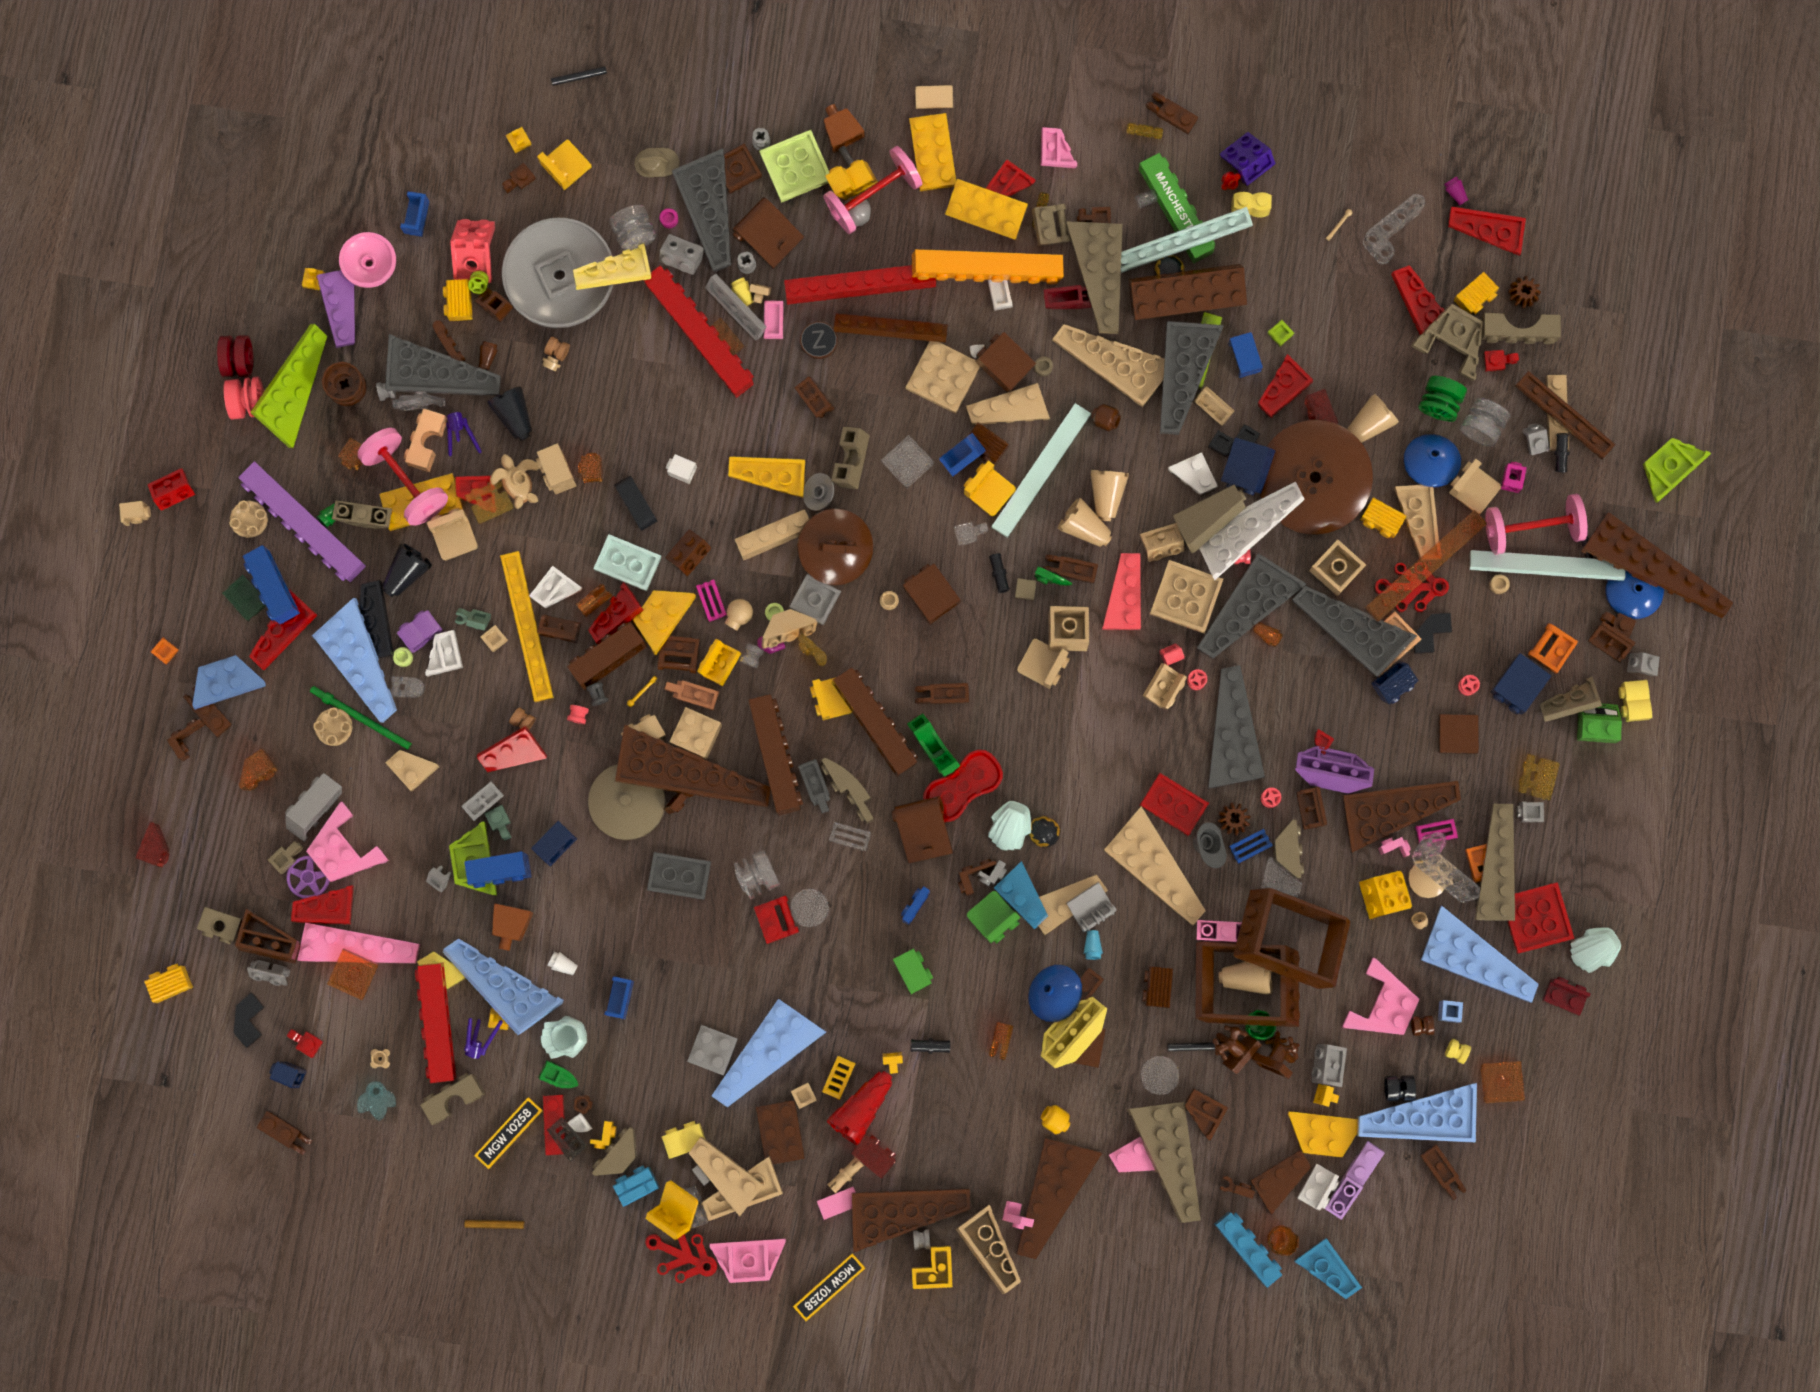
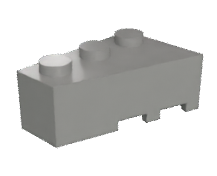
[285,773,342,842]

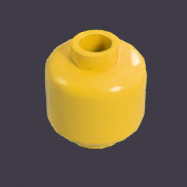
[1040,1105,1070,1134]

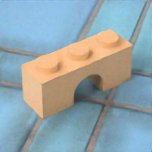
[404,409,448,472]

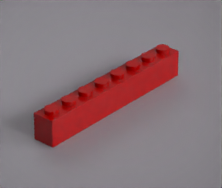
[643,265,754,398]
[784,265,936,305]

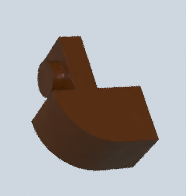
[475,287,513,322]

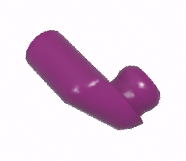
[757,636,786,654]

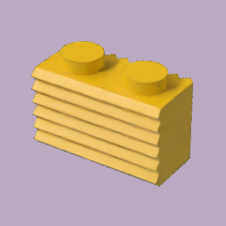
[1454,272,1499,315]
[443,279,473,321]
[1360,497,1407,538]
[144,964,193,1003]

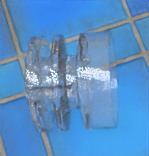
[609,205,657,251]
[1460,398,1511,447]
[733,849,780,900]

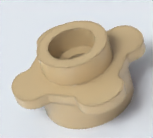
[370,1049,390,1068]

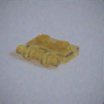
[465,480,514,525]
[797,633,827,666]
[1518,754,1560,801]

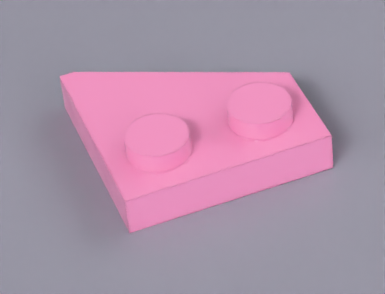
[1041,127,1077,168]
[1109,1136,1155,1172]

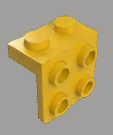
[964,460,1016,516]
[810,677,852,721]
[1359,871,1412,919]
[645,1180,698,1240]

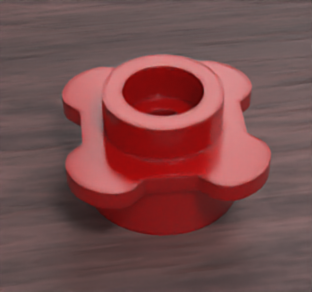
[1221,172,1241,190]

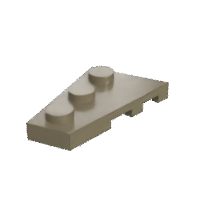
[1540,677,1602,722]

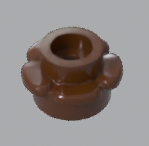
[573,1095,593,1114]

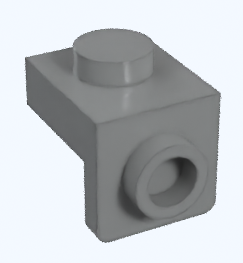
[1522,424,1550,455]
[1627,652,1660,676]
[1516,801,1544,822]
[977,860,1007,886]

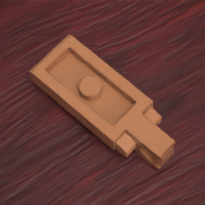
[665,680,719,711]

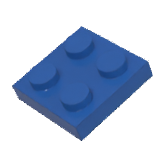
[901,886,930,925]

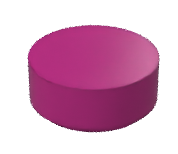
[659,208,679,228]

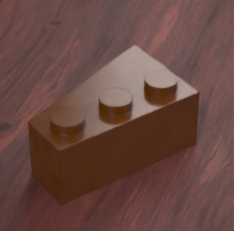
[235,909,300,964]

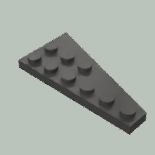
[1292,586,1417,678]
[1208,665,1265,789]

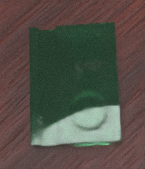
[222,575,266,622]

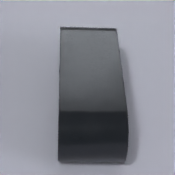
[614,475,658,531]

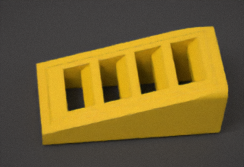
[822,1056,856,1100]

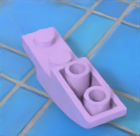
[1325,1141,1385,1220]

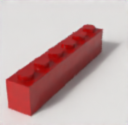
[415,962,456,1083]

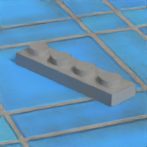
[705,274,766,341]

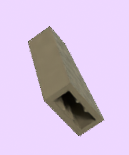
[1173,484,1246,553]

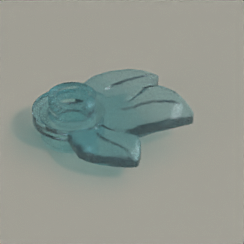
[357,1081,396,1121]

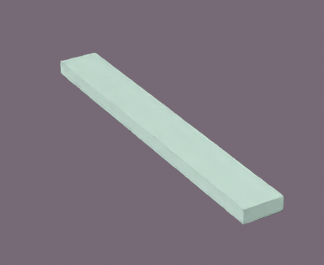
[1121,207,1253,273]
[992,403,1091,538]
[1470,550,1625,581]

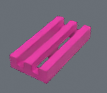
[696,579,727,622]
[1415,819,1458,846]

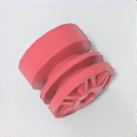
[224,377,264,420]

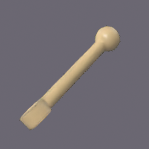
[1326,209,1352,241]

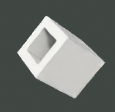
[666,454,697,484]

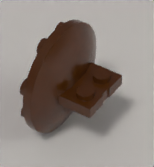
[797,509,873,585]

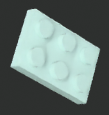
[594,534,661,592]

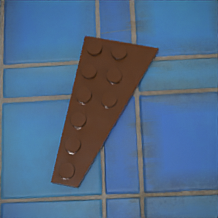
[1342,781,1461,853]
[1017,1138,1102,1259]
[852,1188,970,1253]

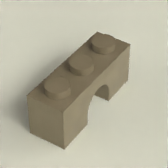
[831,427,870,489]
[420,1073,486,1125]

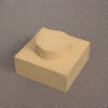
[481,625,508,652]
[791,1083,817,1109]

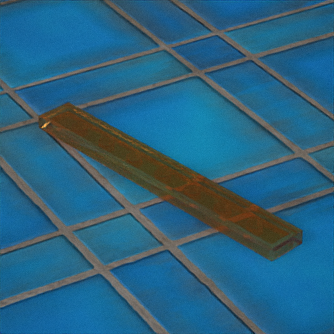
[1365,510,1487,622]

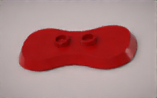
[923,749,1003,822]

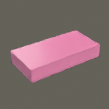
[764,301,783,339]
[817,1186,855,1220]

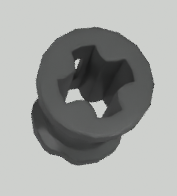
[586,682,609,706]

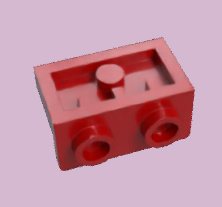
[147,468,195,511]

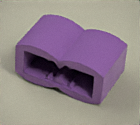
[397,610,443,653]

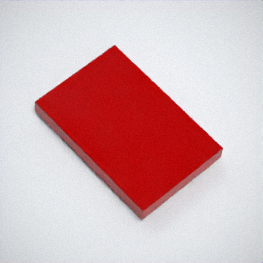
[1139,773,1209,836]

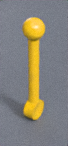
[627,676,658,707]

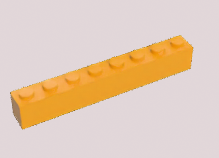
[912,249,1064,284]

